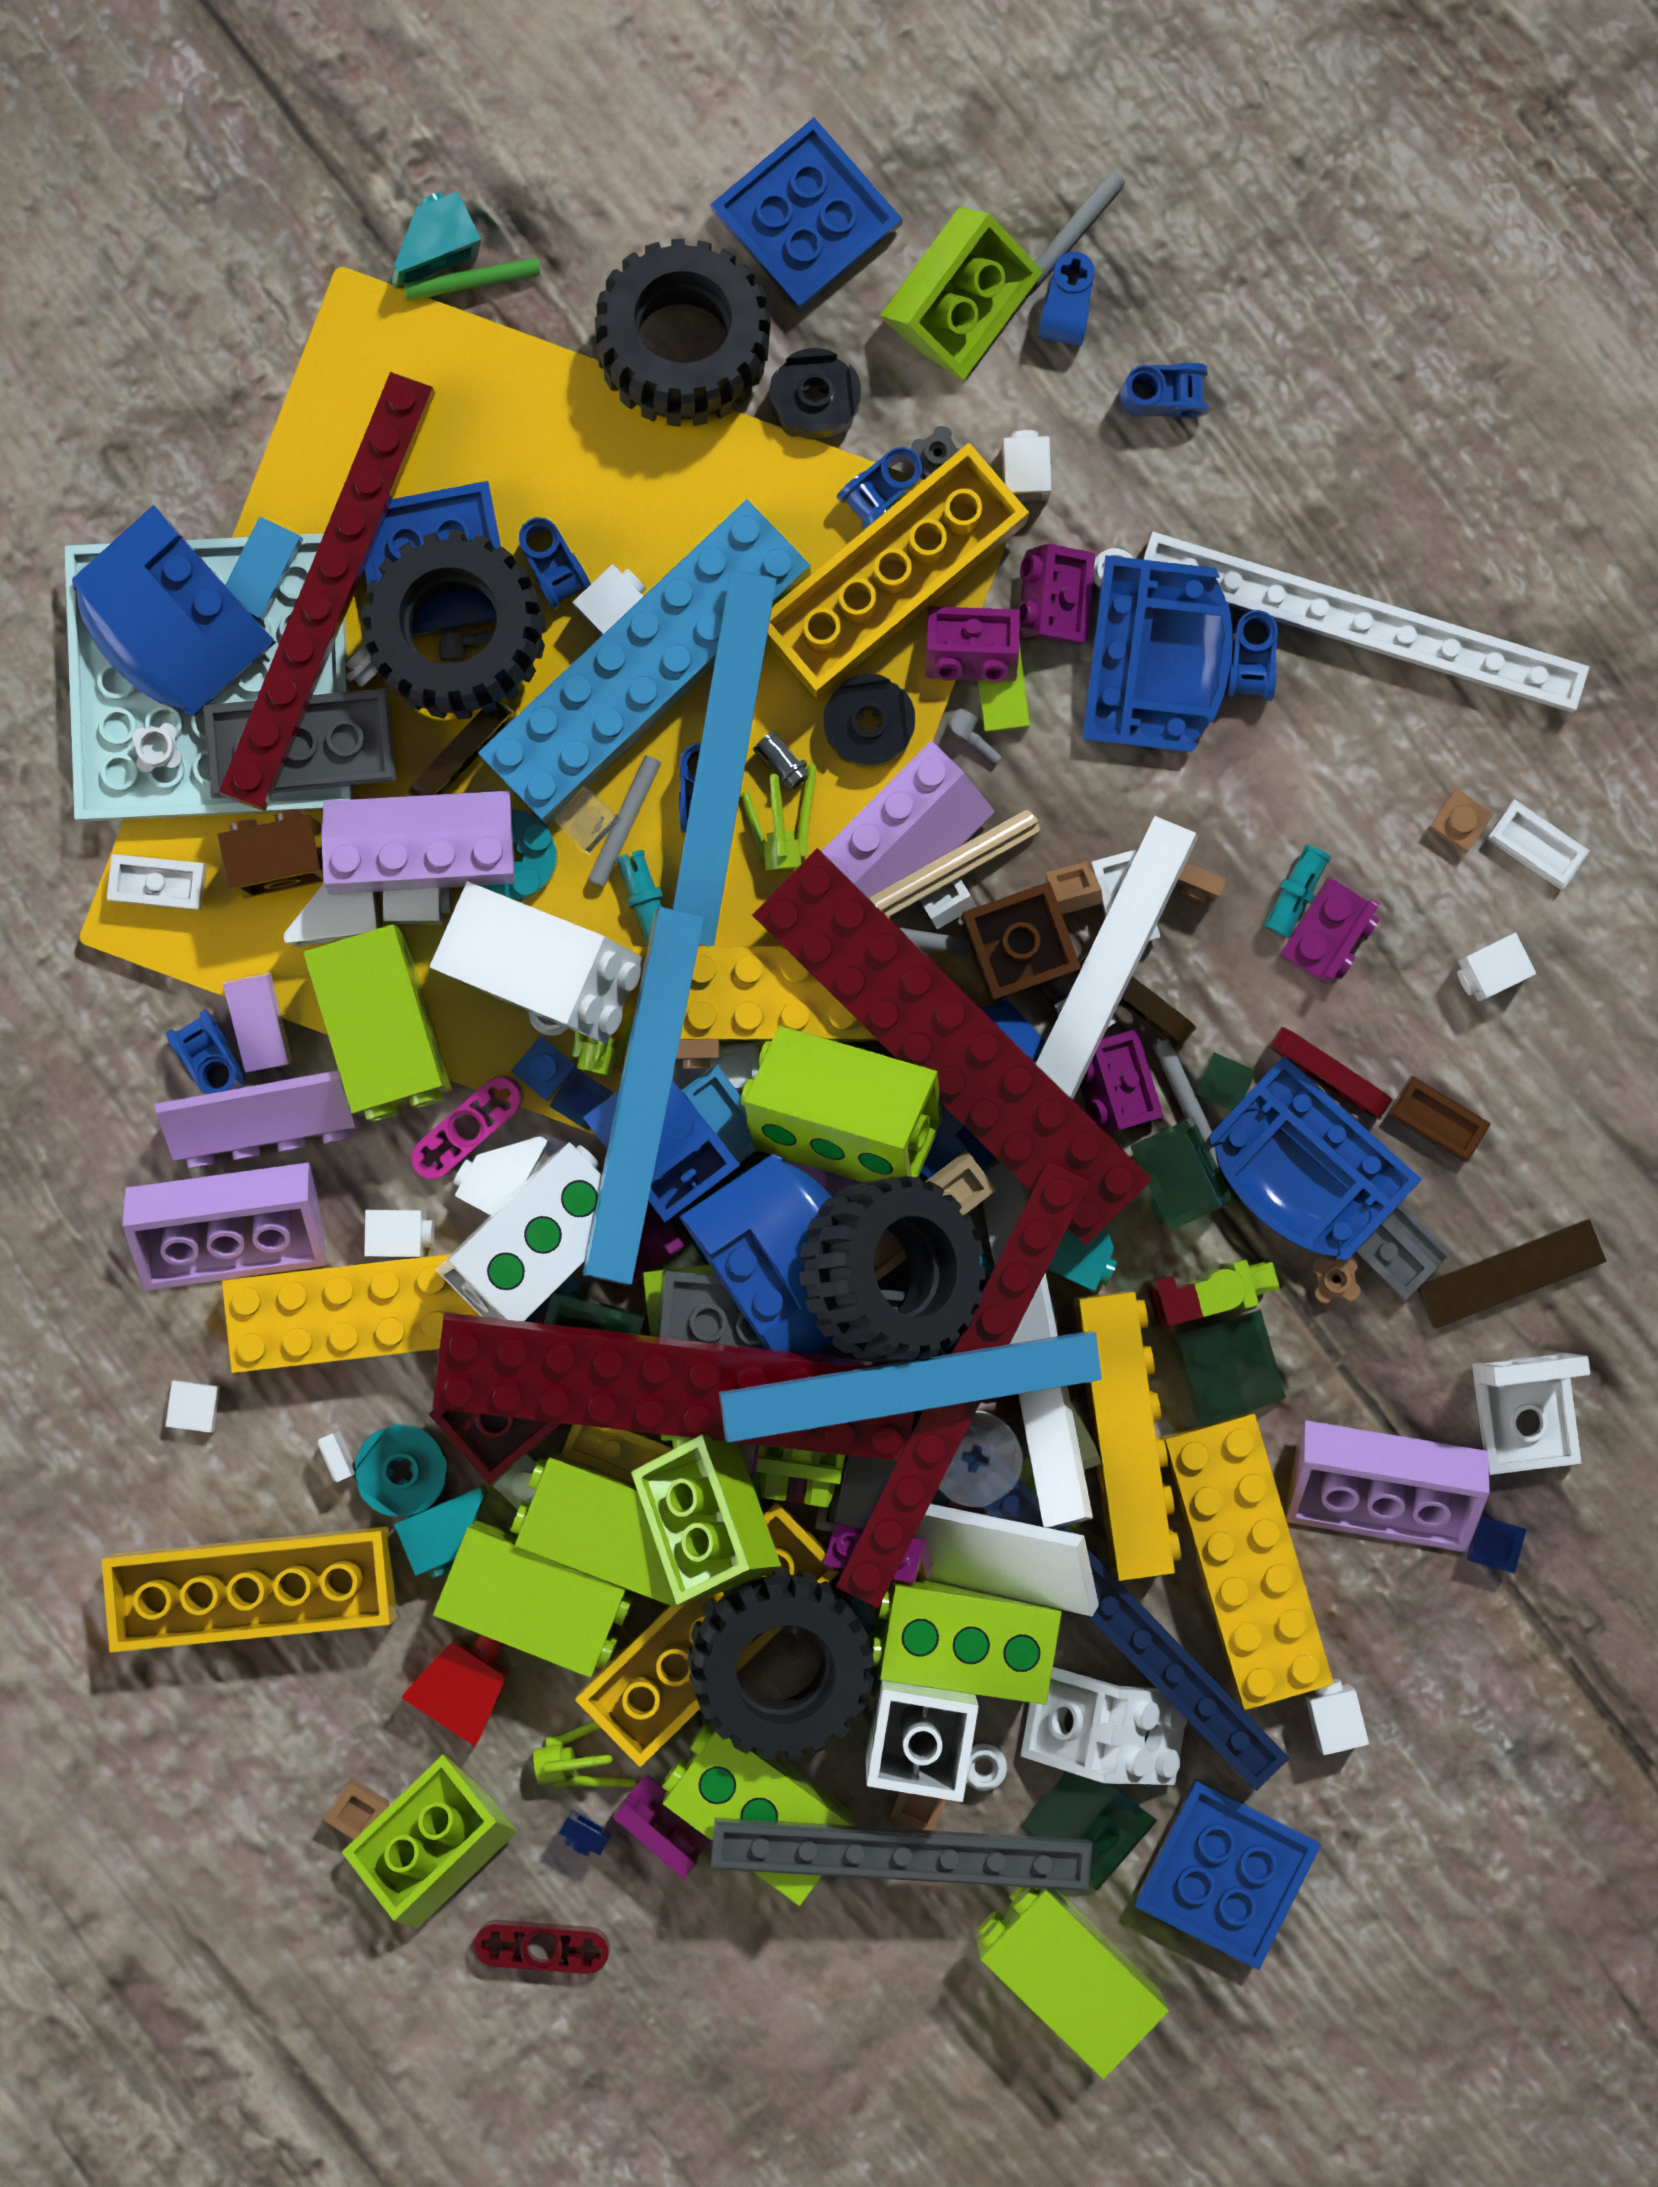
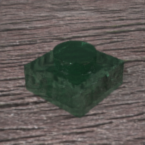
[1194,1052,1256,1111]

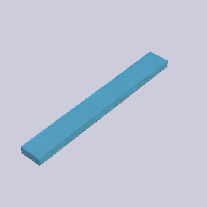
[673,570,777,946]
[582,906,704,1285]
[719,1331,1102,1442]

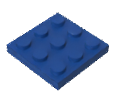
[711,117,903,311]
[364,481,501,638]
[1133,1778,1322,1970]

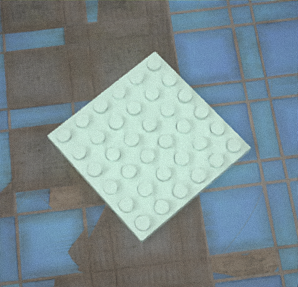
[65,534,353,822]

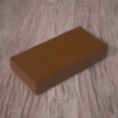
[1387,1076,1491,1163]

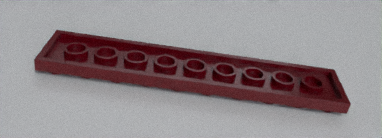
[752,848,1152,1246]
[432,1312,915,1461]

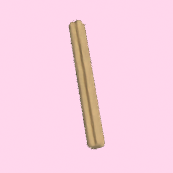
[869,810,1040,917]

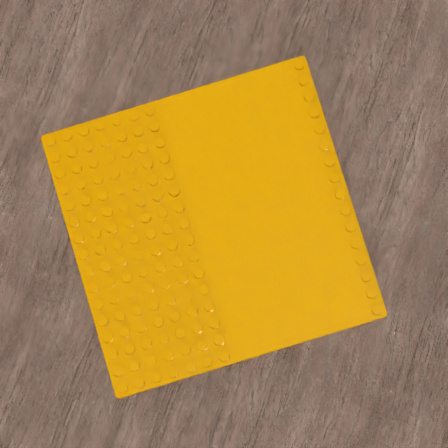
[79,267,1008,1184]

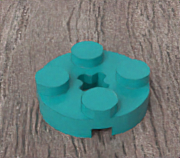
[480,809,558,902]
[355,1424,449,1517]

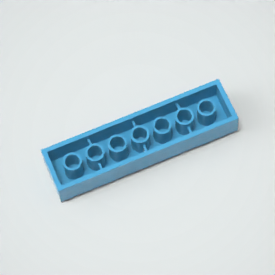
[478,499,811,827]

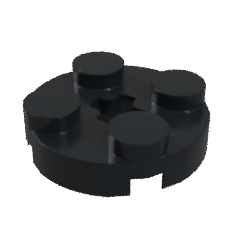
[770,348,861,439]
[823,674,915,768]

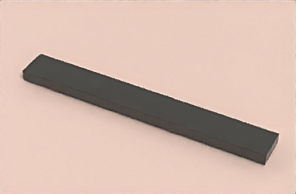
[710,1818,1092,1891]

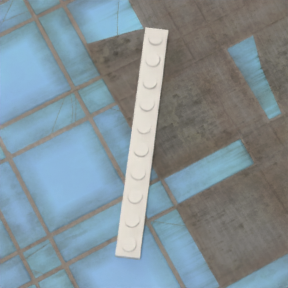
[1143,531,1590,713]

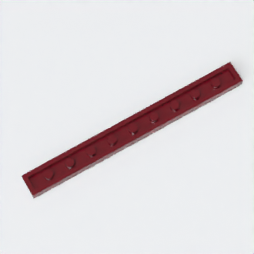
[219,372,435,812]
[836,1161,1091,1608]

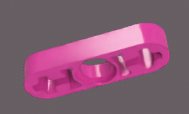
[411,1075,523,1179]

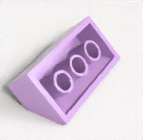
[822,741,995,918]
[322,791,516,894]
[154,1070,362,1169]
[122,1162,326,1291]
[1285,1420,1490,1553]

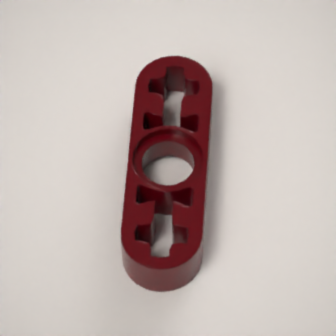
[1268,1027,1393,1120]
[474,1920,610,1974]

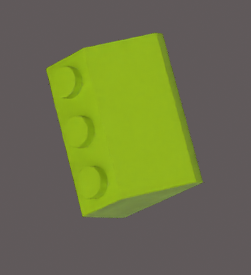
[879,206,1044,380]
[631,1434,781,1605]
[342,1754,518,1929]

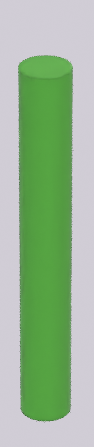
[403,258,540,301]

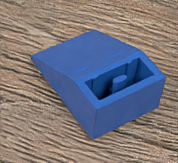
[583,1081,741,1228]

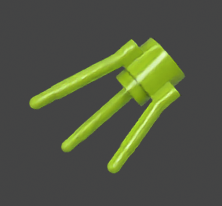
[741,764,816,871]
[571,1014,632,1077]
[533,1721,637,1789]

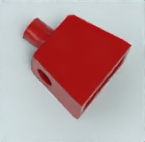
[401,1634,510,1747]

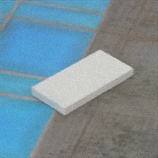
[915,1504,1099,1616]

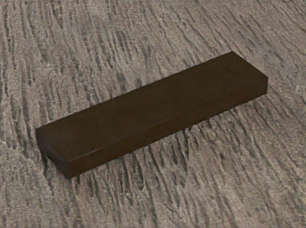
[1418,1219,1607,1329]

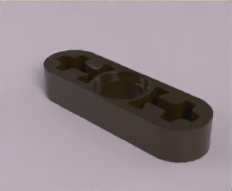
[407,699,515,796]
[1079,947,1196,1046]

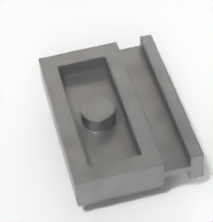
[1355,1202,1453,1301]

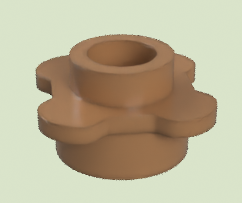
[1312,1256,1361,1303]

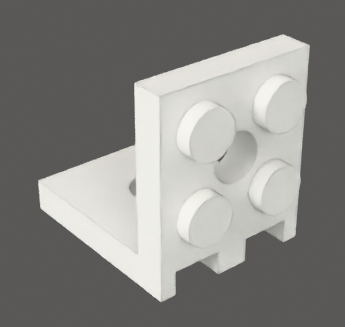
[1472,1353,1590,1475]
[1020,1667,1188,1785]

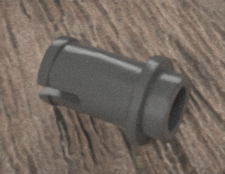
[753,731,810,791]

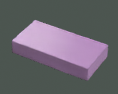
[223,973,293,1073]

